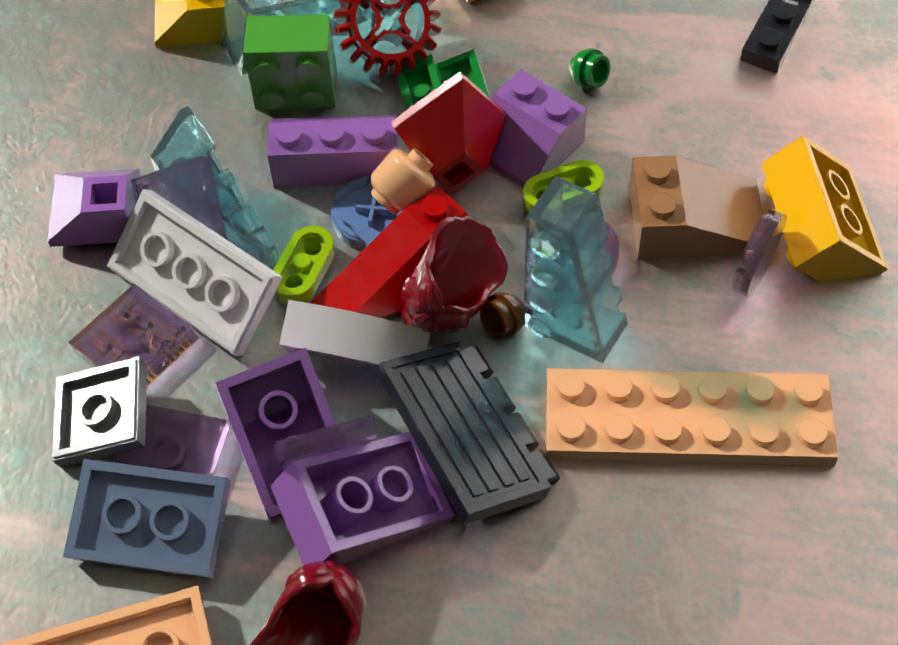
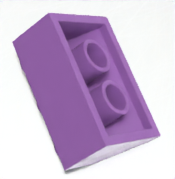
[267,114,399,188]

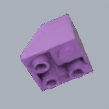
[48,169,141,247]

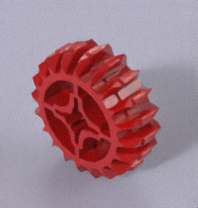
[333,0,441,78]

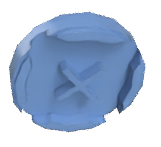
[331,176,402,251]

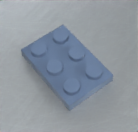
[63,459,231,579]

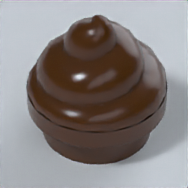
[480,292,526,337]

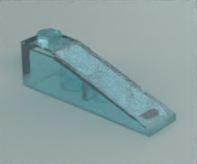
[150,106,279,270]

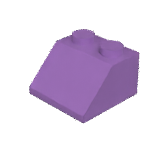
[489,69,587,186]

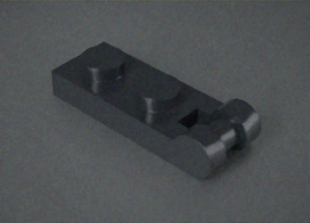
[740,0,815,73]

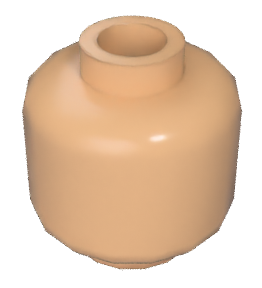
[371,148,435,214]

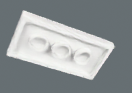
[107,189,283,356]

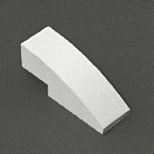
[279,300,432,369]

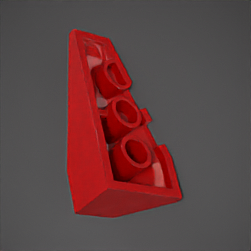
[310,186,469,319]

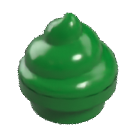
[569,48,611,90]

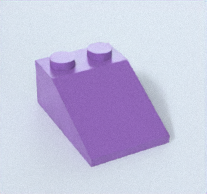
[215,348,345,518]
[271,432,454,565]

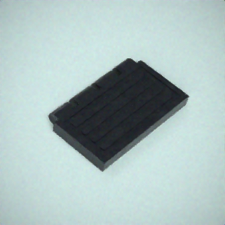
[376,341,560,525]

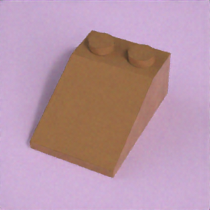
[629,155,770,259]

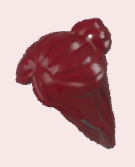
[401,216,508,336]
[250,561,367,645]

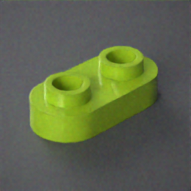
[523,160,605,219]
[273,225,335,305]

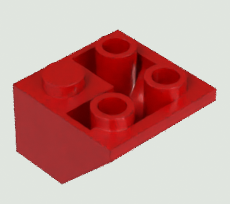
[391,72,506,194]

